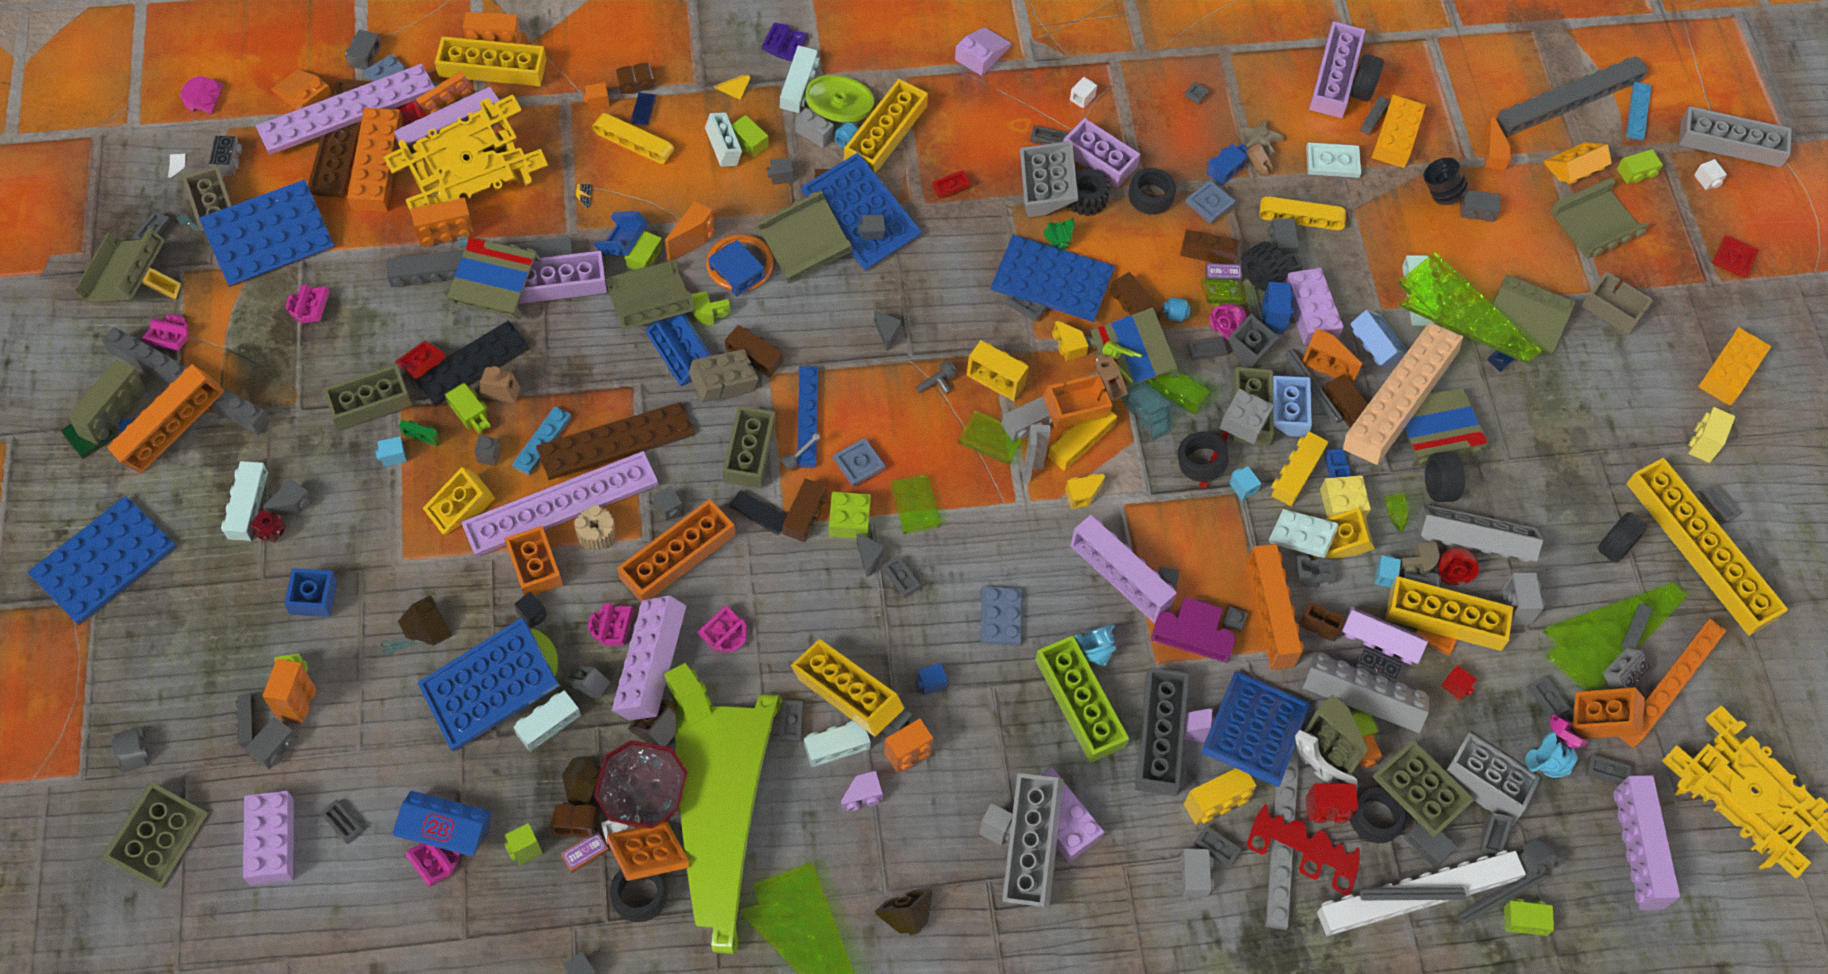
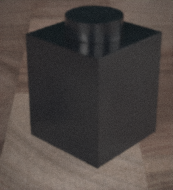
[514,592,547,628]

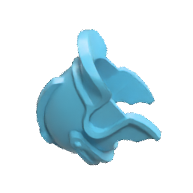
[1074,624,1116,667]
[1525,731,1578,778]

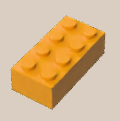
[1371,95,1426,168]
[1698,327,1771,406]

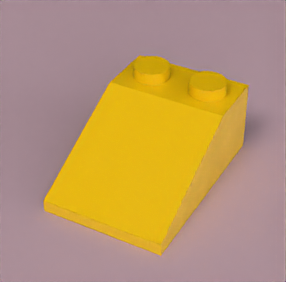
[423,467,495,535]
[1312,507,1375,559]

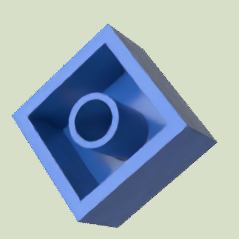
[1262,282,1294,334]
[284,568,337,617]

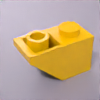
[1052,321,1089,361]
[1065,474,1105,509]

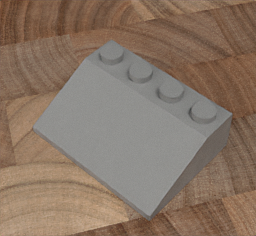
[1020,141,1078,218]
[1445,732,1541,825]

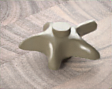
[1239,120,1284,156]

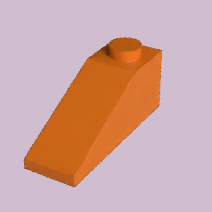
[1484,117,1513,171]

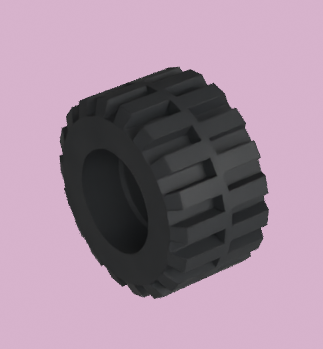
[1067,168,1110,216]
[1241,241,1289,291]

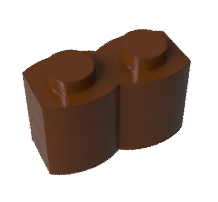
[616,63,655,94]
[1299,603,1346,641]
[550,802,599,838]

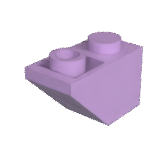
[1183,709,1215,743]
[841,771,883,812]

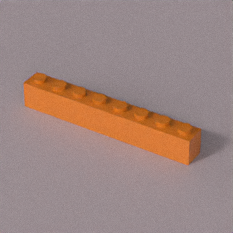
[1619,619,1726,748]

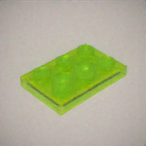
[1201,279,1245,306]
[958,411,1023,465]
[890,474,941,535]

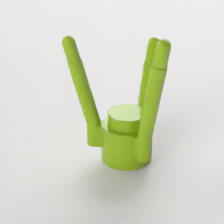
[1102,341,1142,383]

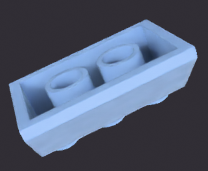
[1350,310,1408,367]
[1273,376,1312,437]

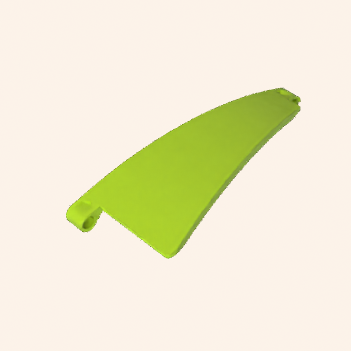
[675,694,782,954]

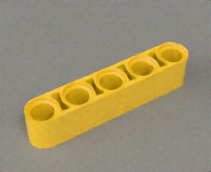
[592,113,674,164]
[1259,196,1346,230]

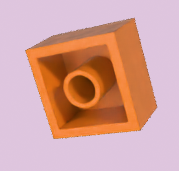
[884,719,933,773]

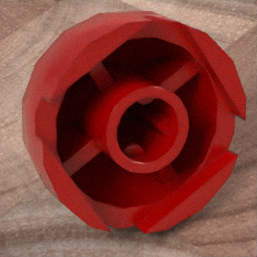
[1438,547,1479,585]

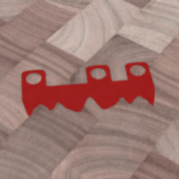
[1247,804,1360,895]

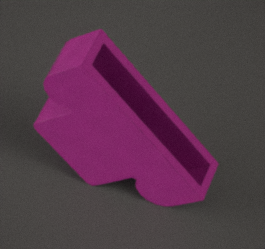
[1151,598,1235,663]

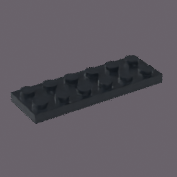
[413,320,530,407]

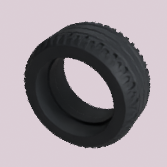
[1350,54,1384,102]
[1128,168,1176,215]
[1178,431,1229,482]
[1425,452,1465,502]
[1598,512,1648,563]
[1350,786,1407,844]
[610,870,668,923]

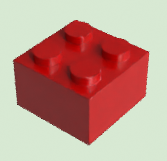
[1305,783,1358,824]

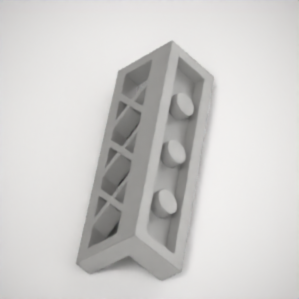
[1024,425,1050,482]

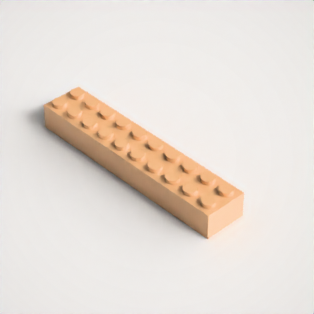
[1343,322,1463,465]

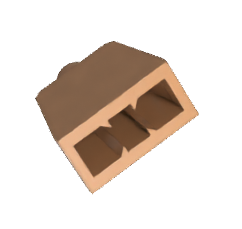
[1095,355,1128,402]
[480,366,520,404]

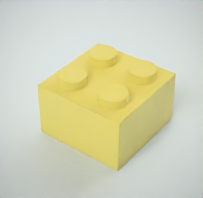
[1688,407,1735,463]
[1320,476,1371,518]

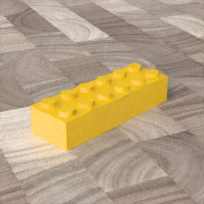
[435,36,547,87]
[844,79,928,174]
[1385,576,1513,651]
[790,639,905,737]

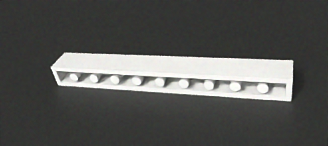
[1317,850,1526,936]

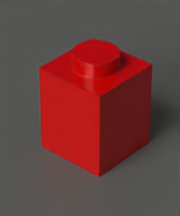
[1441,665,1477,701]

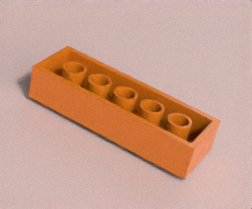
[347,108,404,212]
[107,364,225,474]
[617,499,736,603]
[1246,544,1304,670]

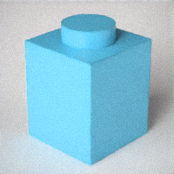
[375,437,407,467]
[1229,466,1261,501]
[1374,555,1401,588]

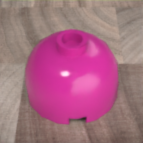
[1210,302,1247,340]

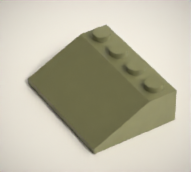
[1484,274,1575,354]
[1304,694,1368,775]
[1372,740,1474,837]
[100,782,208,889]

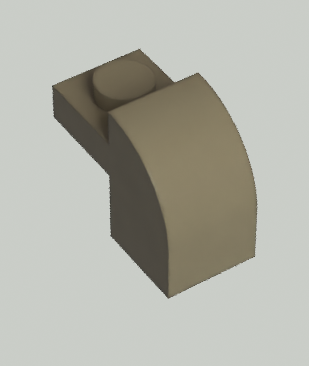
[1399,542,1439,575]

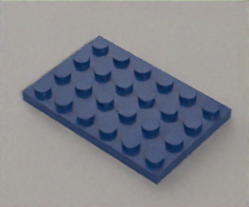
[801,153,922,271]
[199,179,334,287]
[990,235,1115,322]
[28,496,177,626]
[417,618,560,751]
[1201,670,1310,787]

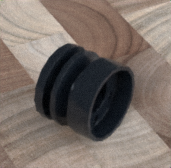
[1423,157,1469,205]

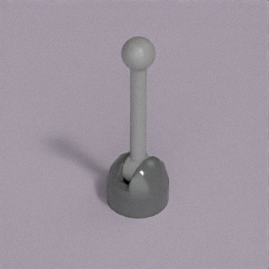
[780,433,820,471]

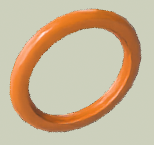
[706,234,775,291]

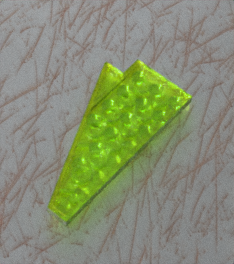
[1398,252,1541,364]
[1543,583,1688,691]
[740,862,854,974]

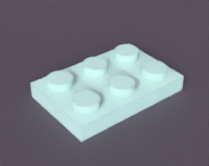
[1306,142,1361,178]
[1269,509,1339,558]

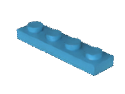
[1625,81,1651,141]
[512,406,571,476]

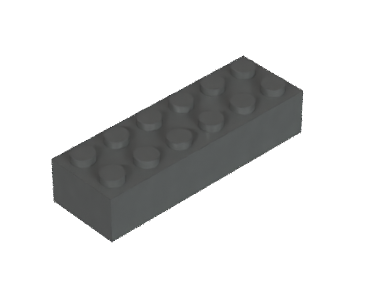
[1135,668,1189,796]

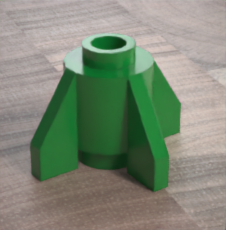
[1043,218,1075,250]

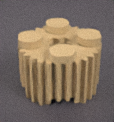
[575,505,616,550]

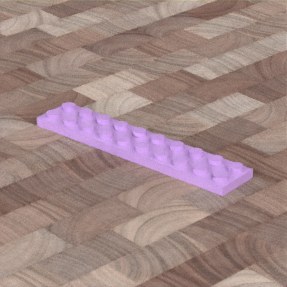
[256,64,434,155]
[461,451,659,557]

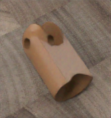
[1246,144,1272,176]

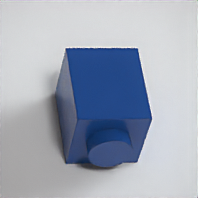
[915,663,948,696]

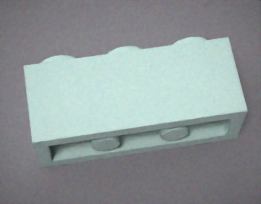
[705,113,742,167]
[513,691,581,752]
[804,721,871,767]

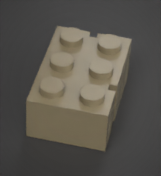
[1581,271,1653,335]
[688,349,758,403]

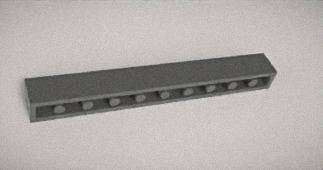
[1496,56,1649,137]
[386,237,573,287]
[102,327,270,436]

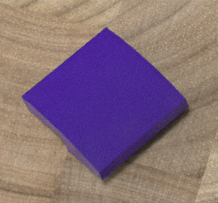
[762,22,807,62]

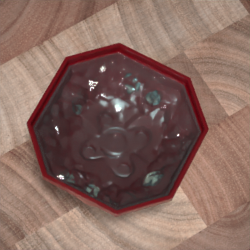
[594,740,688,829]

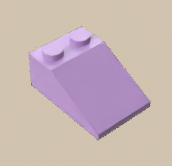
[955,27,1012,76]

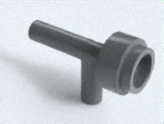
[916,361,957,394]

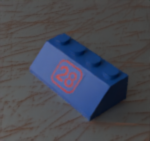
[392,791,491,857]

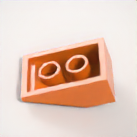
[271,69,332,110]
[665,201,715,261]
[1302,328,1362,383]

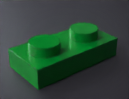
[399,420,440,446]

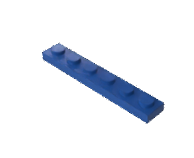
[797,366,818,468]

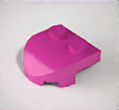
[180,76,223,114]
[286,284,330,323]
[142,314,189,351]
[588,603,635,646]
[697,605,747,653]
[1550,713,1589,749]
[406,843,460,887]

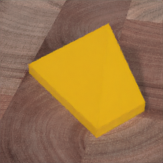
[714,74,750,100]
[141,268,181,300]

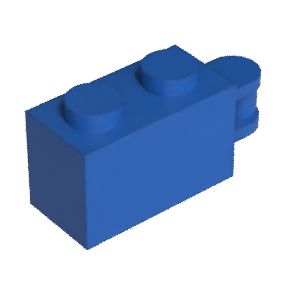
[1207,143,1248,186]

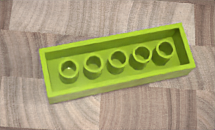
[1035,635,1129,763]

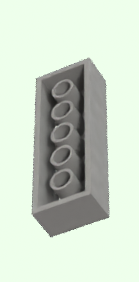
[1679,106,1792,168]
[1416,503,1543,562]
[1303,652,1430,733]
[1002,773,1064,908]

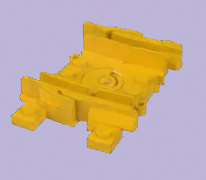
[383,94,548,215]
[1662,705,1828,879]

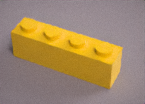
[1048,411,1117,471]
[1271,431,1328,507]

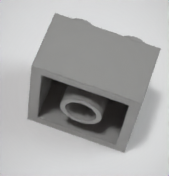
[1220,388,1274,445]
[1501,573,1544,625]

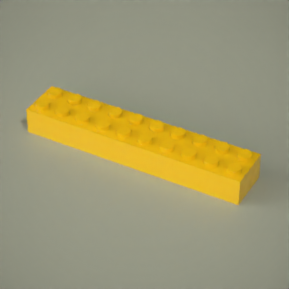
[1626,458,1788,636]

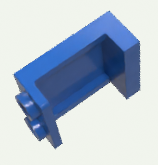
[593,211,648,256]
[708,240,765,297]

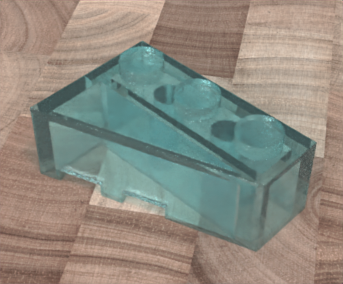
[1121,381,1171,441]

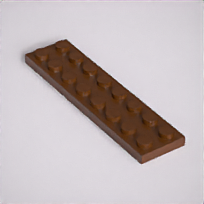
[308,79,371,198]
[536,402,694,481]

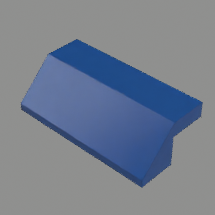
[645,313,712,386]

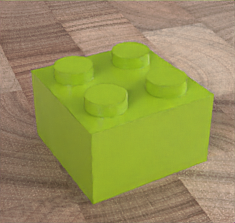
[829,492,871,539]
[664,662,712,726]

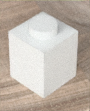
[1070,77,1097,109]
[1694,159,1727,190]

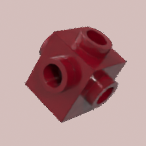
[250,510,286,543]

